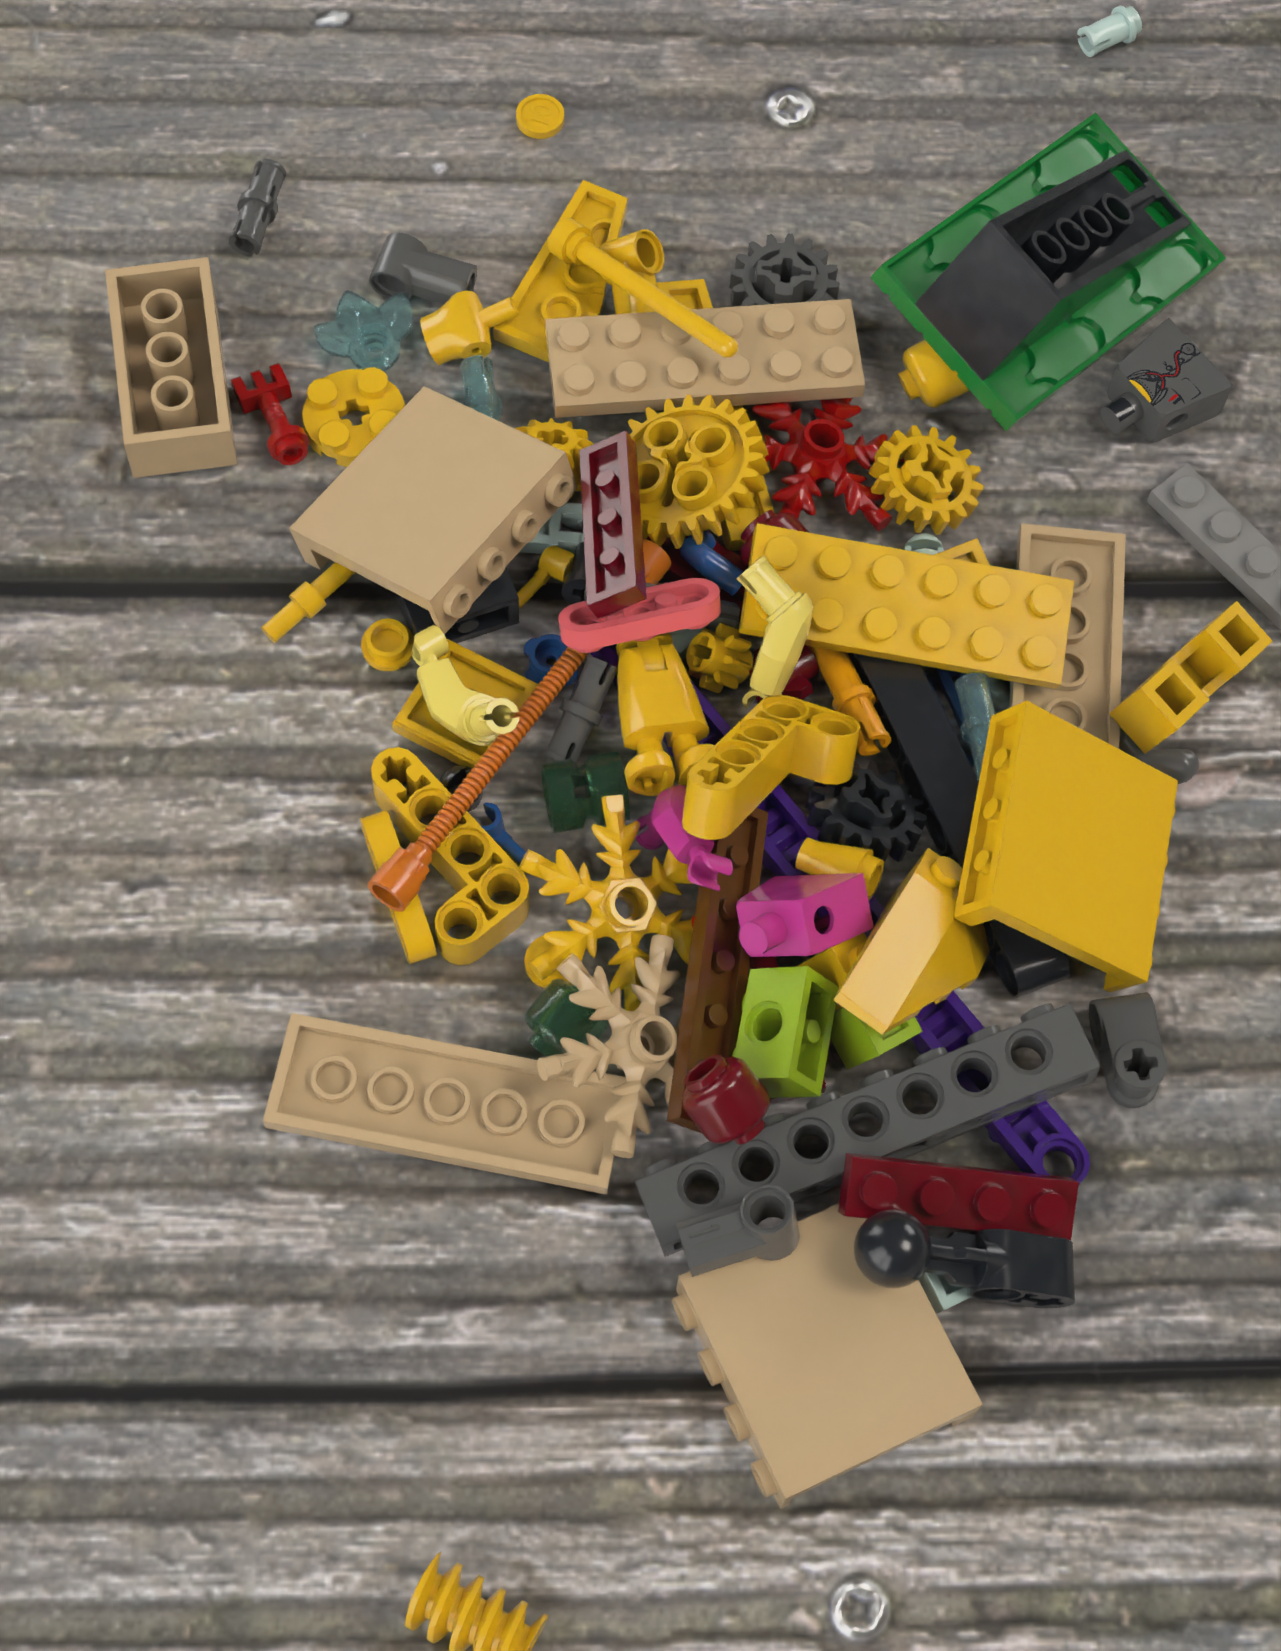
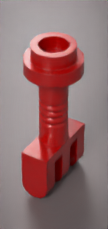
[230,363,309,465]

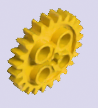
[615,394,769,549]

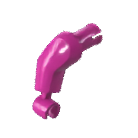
[636,784,733,891]

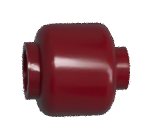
[681,1054,770,1145]

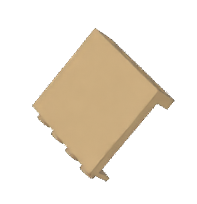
[289,386,577,635]
[672,1203,983,1509]

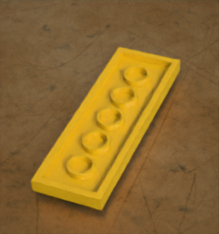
[739,523,1074,689]

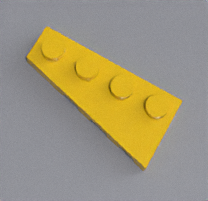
[493,180,628,363]

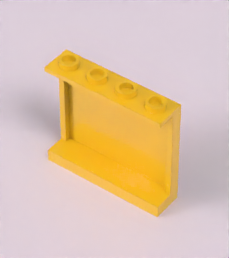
[954,701,1178,993]

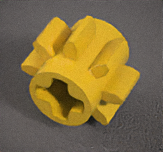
[686,623,753,694]

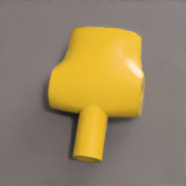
[420,291,519,366]

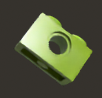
[732,966,839,1098]

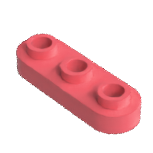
[558,578,721,653]

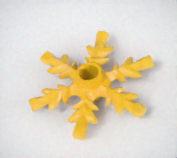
[519,795,694,1011]

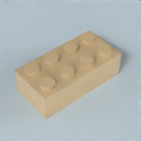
[105,257,238,478]

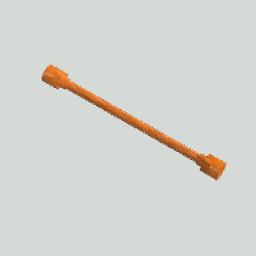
[367,539,671,912]

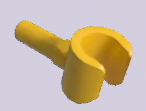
[517,546,574,609]

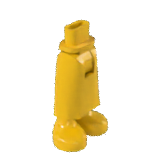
[616,632,714,796]

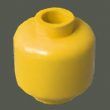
[897,339,969,408]

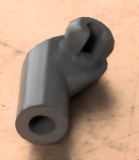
[1119,735,1199,784]

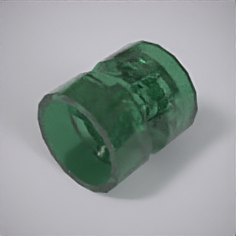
[541,751,630,834]

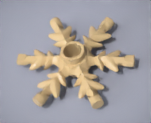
[537,935,681,1158]

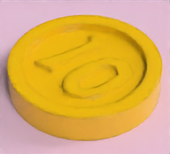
[516,94,564,139]

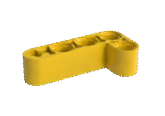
[682,695,860,840]
[371,747,530,965]

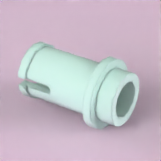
[1077,5,1142,57]

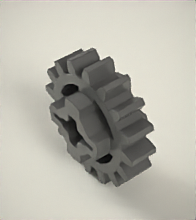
[729,233,840,306]

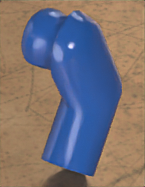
[680,530,744,596]

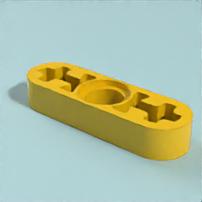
[360,810,437,964]

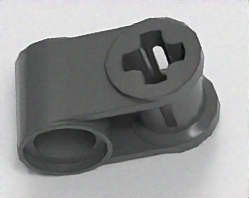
[1089,992,1167,1108]

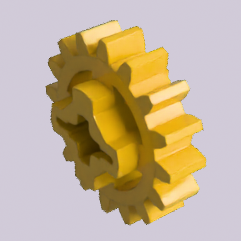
[869,425,984,535]

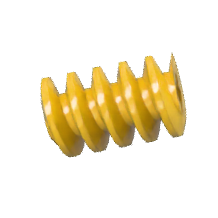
[405,1552,549,1651]

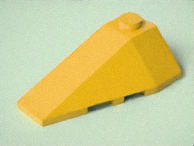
[833,848,990,1035]

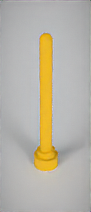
[548,218,738,358]

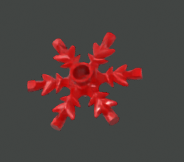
[752,397,905,531]

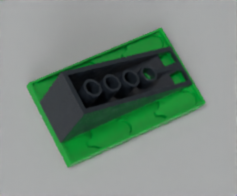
[870,112,1226,431]

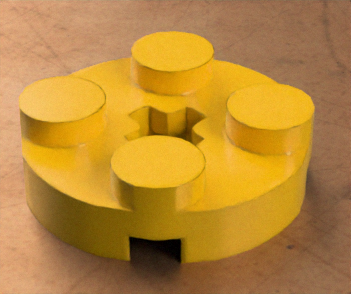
[302,367,405,467]

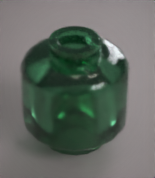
[525,978,609,1056]

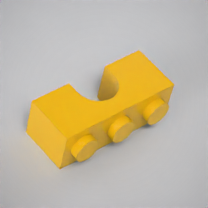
[1109,601,1272,754]

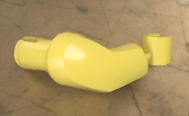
[736,555,813,709]
[412,625,519,746]

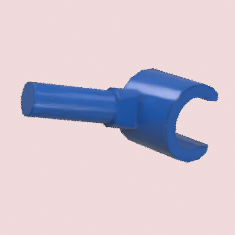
[481,803,526,865]

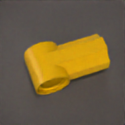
[599,229,664,314]

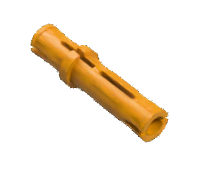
[808,645,891,756]

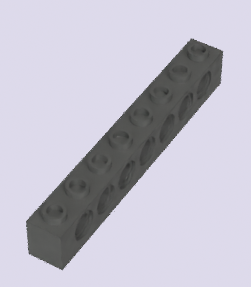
[635,1003,1100,1257]

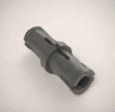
[229,159,286,256]
[543,656,618,769]

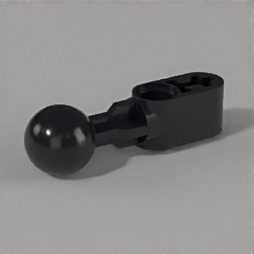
[854,1210,1075,1308]

